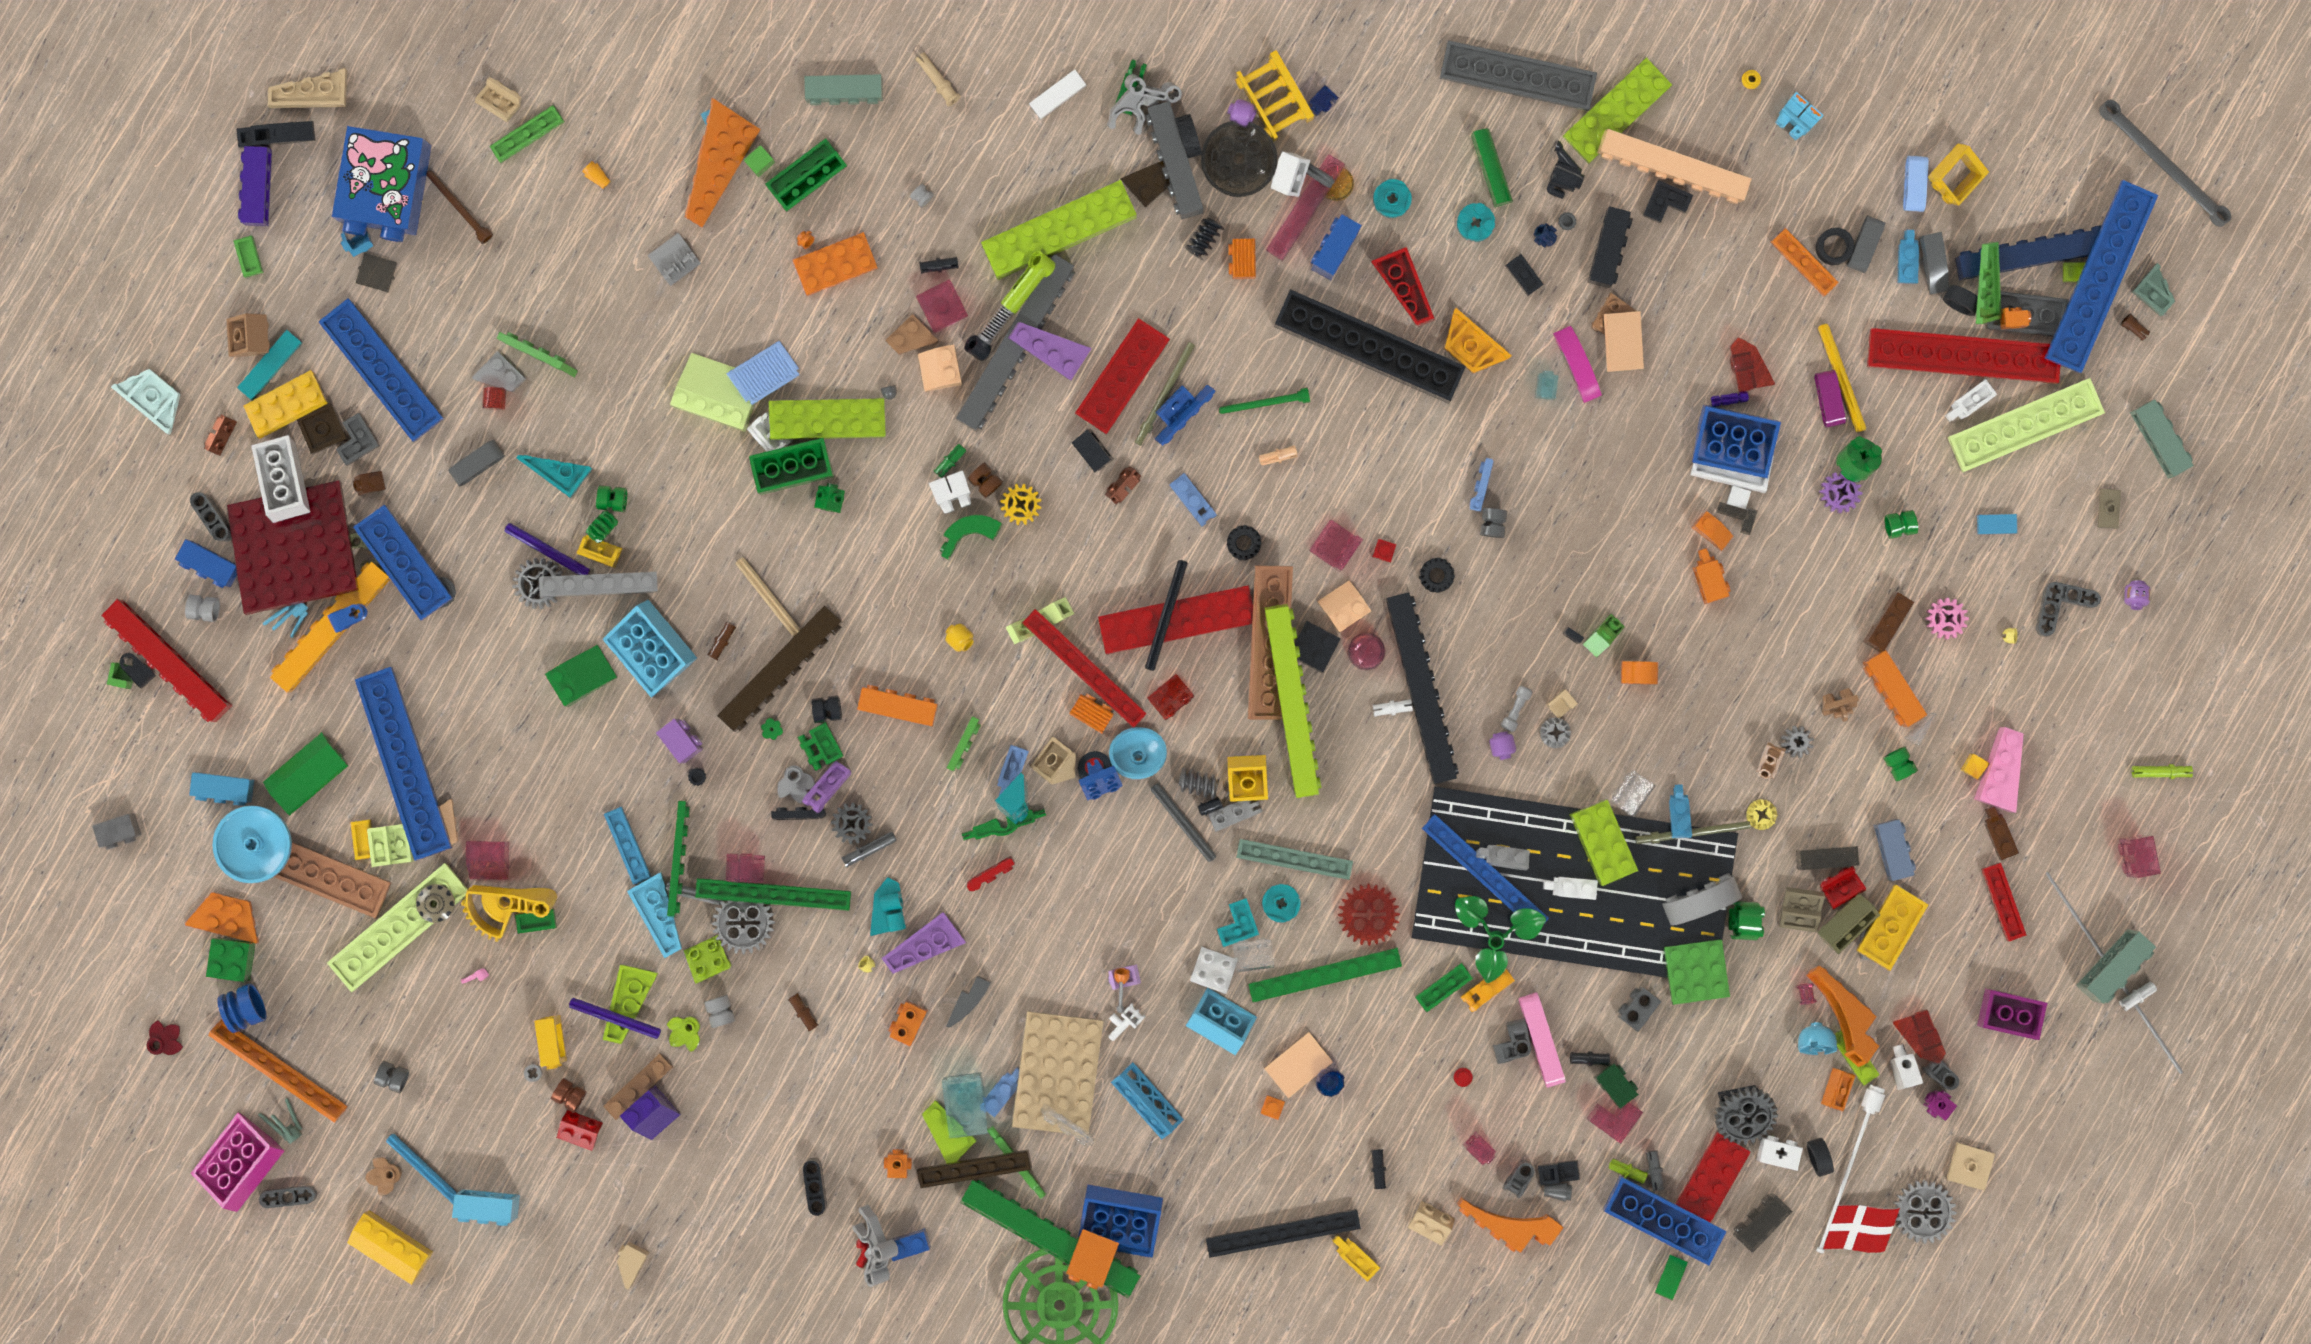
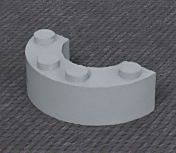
[1662,873,1742,925]

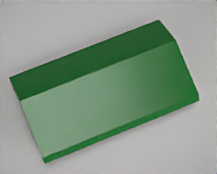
[765,138,847,212]
[263,732,348,816]

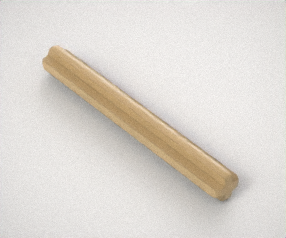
[736,557,801,636]

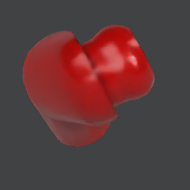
[856,1239,869,1268]

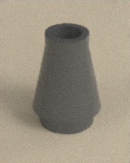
[1544,1183,1572,1202]

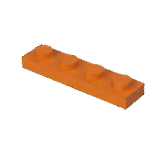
[1770,228,1839,297]

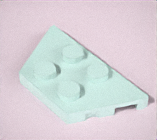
[111,369,181,435]

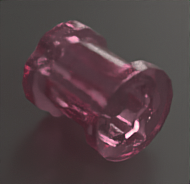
[1796,983,1817,1005]

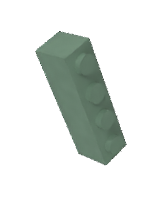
[804,74,883,106]
[2130,399,2194,479]

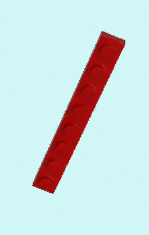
[1022,609,1147,728]

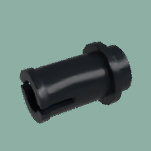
[1197,797,1223,817]

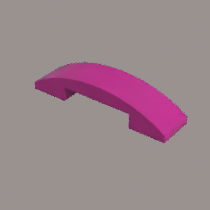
[1553,326,1602,403]

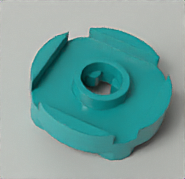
[1373,179,1412,218]
[1457,203,1495,242]
[1262,884,1301,923]

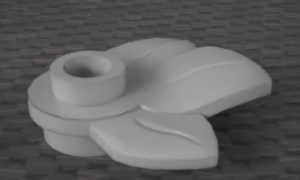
[777,766,815,803]

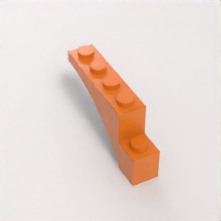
[1806,966,1879,1067]
[1457,1197,1564,1253]

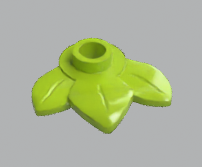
[667,1017,700,1052]

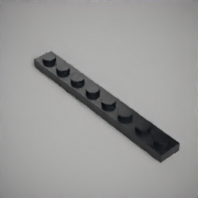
[1206,1209,1361,1258]

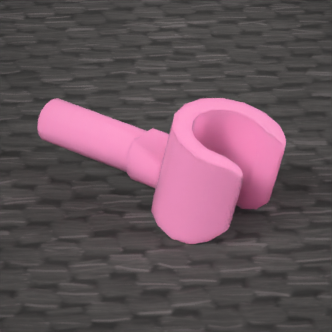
[461,968,489,984]

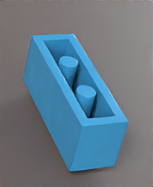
[189,773,255,806]

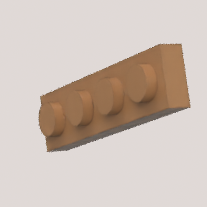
[603,1053,673,1120]

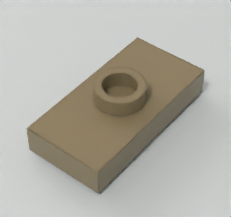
[2097,489,2121,529]

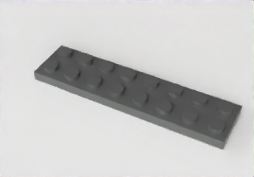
[1440,40,1597,111]

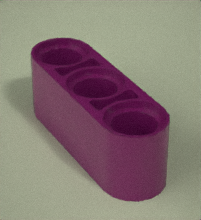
[1814,370,1846,428]

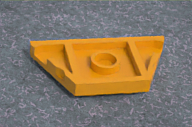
[1444,308,1512,374]

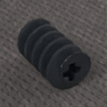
[1185,217,1224,260]

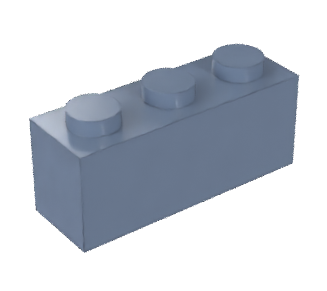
[1873,819,1916,881]

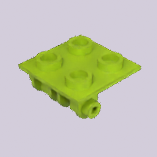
[683,935,732,984]

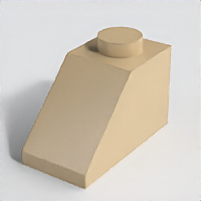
[617,1242,650,1290]

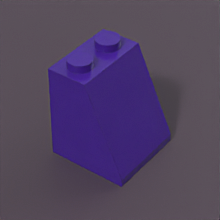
[620,1086,681,1140]

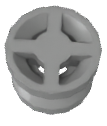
[910,183,934,208]

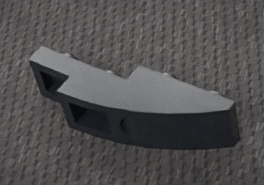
[236,121,316,148]

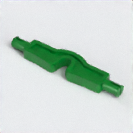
[962,808,1046,841]

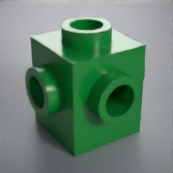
[814,483,845,513]

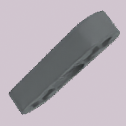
[259,1185,317,1208]

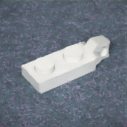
[1945,379,1997,422]
[1543,877,1598,900]

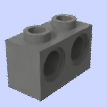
[1617,986,1662,1032]

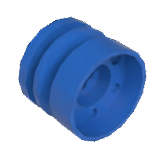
[217,983,267,1033]

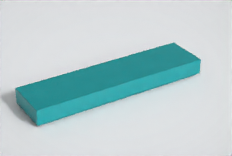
[237,330,303,401]

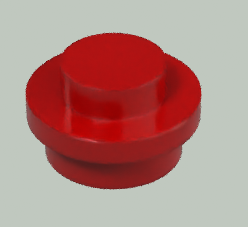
[1453,1067,1473,1087]

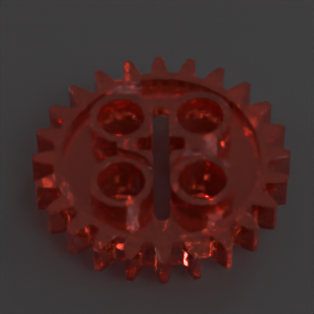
[1337,883,1400,946]

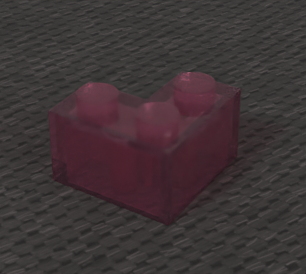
[1587,1102,1643,1144]

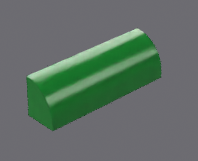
[1471,128,1513,208]

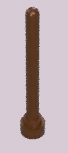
[426,171,493,244]

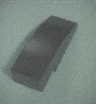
[1919,232,1949,295]
[946,976,991,1028]

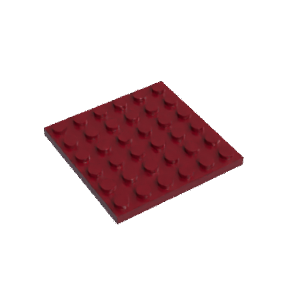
[227,480,359,615]

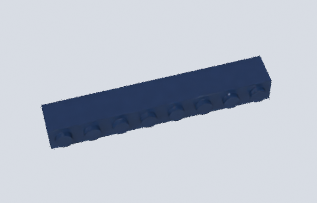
[1955,225,2102,281]

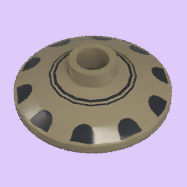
[416,884,455,923]

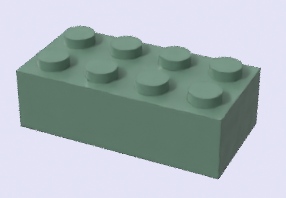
[2076,929,2156,1004]

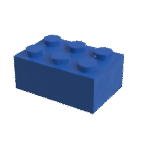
[1311,214,1362,281]

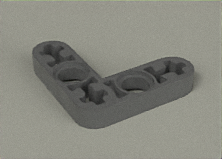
[2036,582,2101,637]

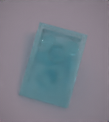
[942,1072,988,1138]

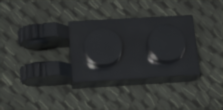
[771,807,827,820]

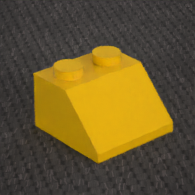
[1227,755,1268,802]

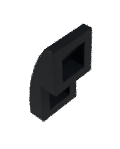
[1538,1160,1580,1185]

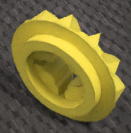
[1746,799,1778,830]

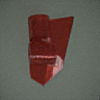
[1730,337,1775,392]
[1893,1009,1946,1064]

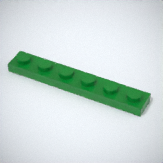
[667,801,690,918]

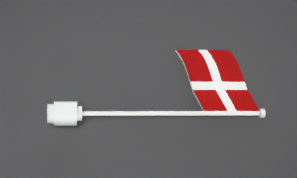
[1816,1084,1900,1253]

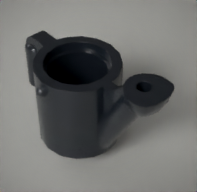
[1547,140,1585,199]

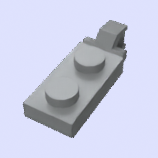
[1476,845,1530,871]

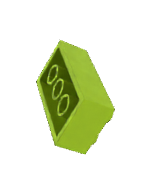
[1569,799,1638,886]

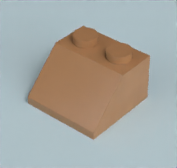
[226,313,270,357]

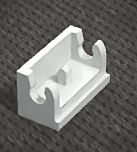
[747,411,793,452]

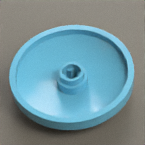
[212,806,292,883]

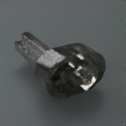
[1716,502,1758,535]

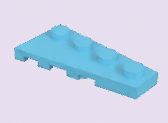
[627,872,682,958]

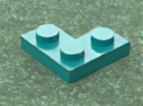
[1217,898,1259,947]

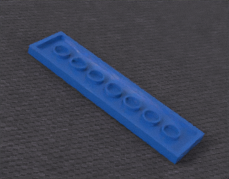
[318,298,444,442]

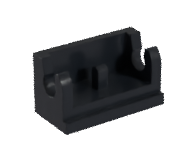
[1071,429,1114,473]

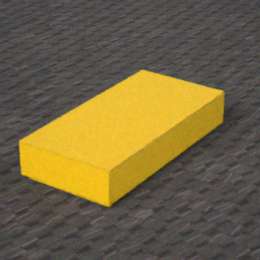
[350,820,372,860]

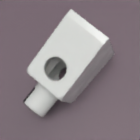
[1890,1044,1923,1090]

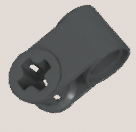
[1921,1055,1959,1090]
[1502,1160,1534,1199]

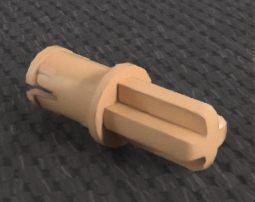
[1259,445,1298,466]

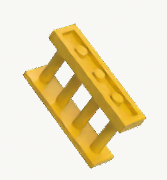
[1235,50,1314,142]

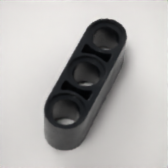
[803,1158,827,1216]

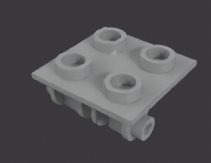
[648,233,701,286]

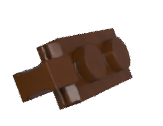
[1985,807,2019,861]

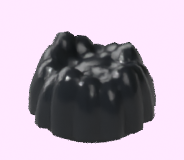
[688,767,706,786]

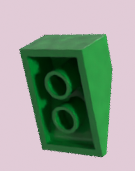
[545,645,618,707]

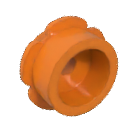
[797,231,815,249]

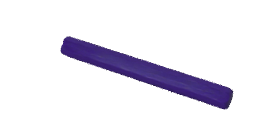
[504,523,590,575]
[569,998,661,1039]

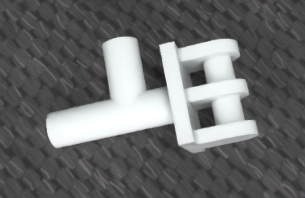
[1108,1003,1146,1041]

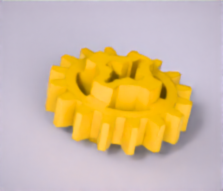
[1000,484,1042,526]

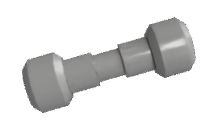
[1501,685,1533,732]

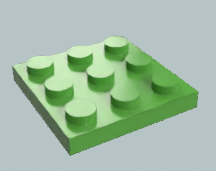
[1664,939,1730,1005]

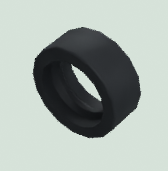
[1816,227,1854,265]
[1943,285,1978,316]
[1807,1138,1834,1177]

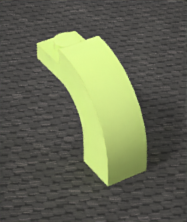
[1006,597,1074,644]

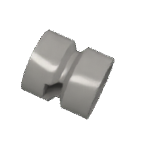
[185,594,220,622]
[704,995,735,1028]

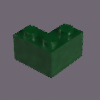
[1594,1064,1639,1109]

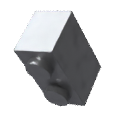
[92,813,141,850]

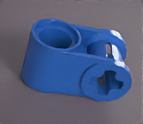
[328,604,368,633]

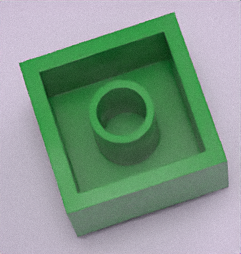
[206,937,256,982]

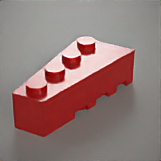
[1371,247,1435,327]

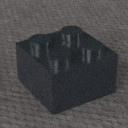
[1295,621,1341,673]

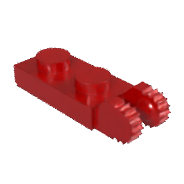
[967,856,1015,892]

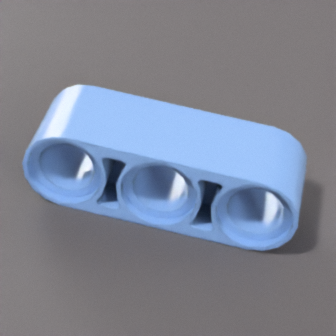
[1903,156,1929,212]

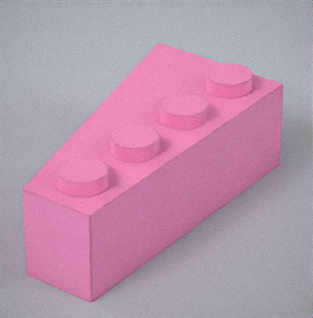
[1974,727,2024,813]

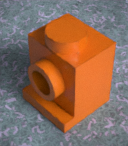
[2000,307,2031,329]

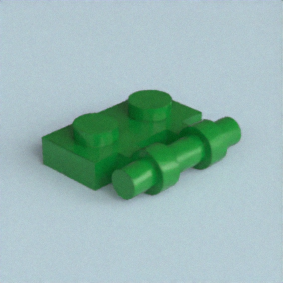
[797,722,844,771]

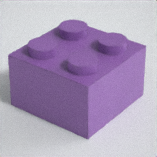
[656,719,703,763]

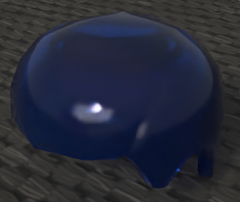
[1316,1068,1345,1097]

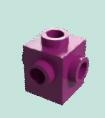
[1923,1090,1957,1121]

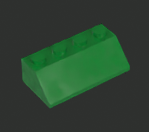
[749,438,835,495]

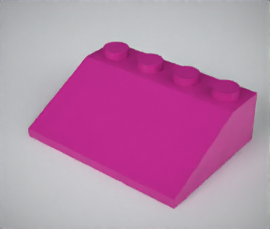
[190,1112,284,1212]

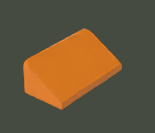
[1821,1068,1856,1112]

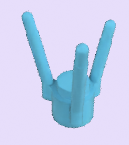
[263,603,309,638]

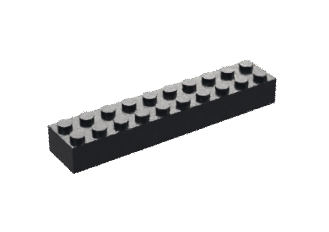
[1274,289,1466,404]

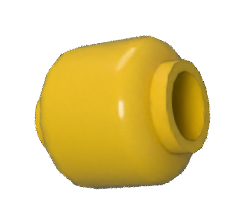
[945,623,974,652]

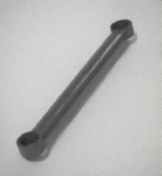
[2099,100,2231,227]

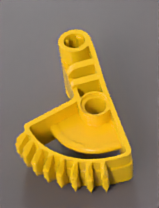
[461,885,557,942]

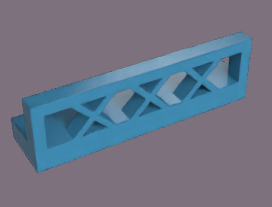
[1111,1062,1184,1140]

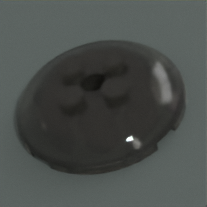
[1201,120,1277,197]

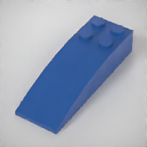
[1603,1175,1727,1266]

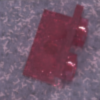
[1309,520,1363,572]

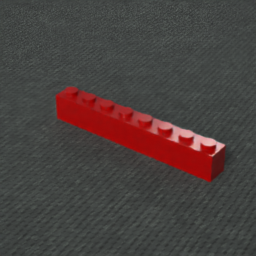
[101,599,232,722]

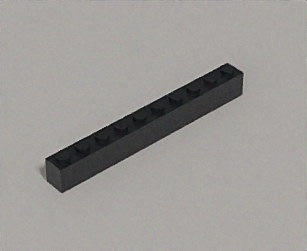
[1386,592,1459,784]

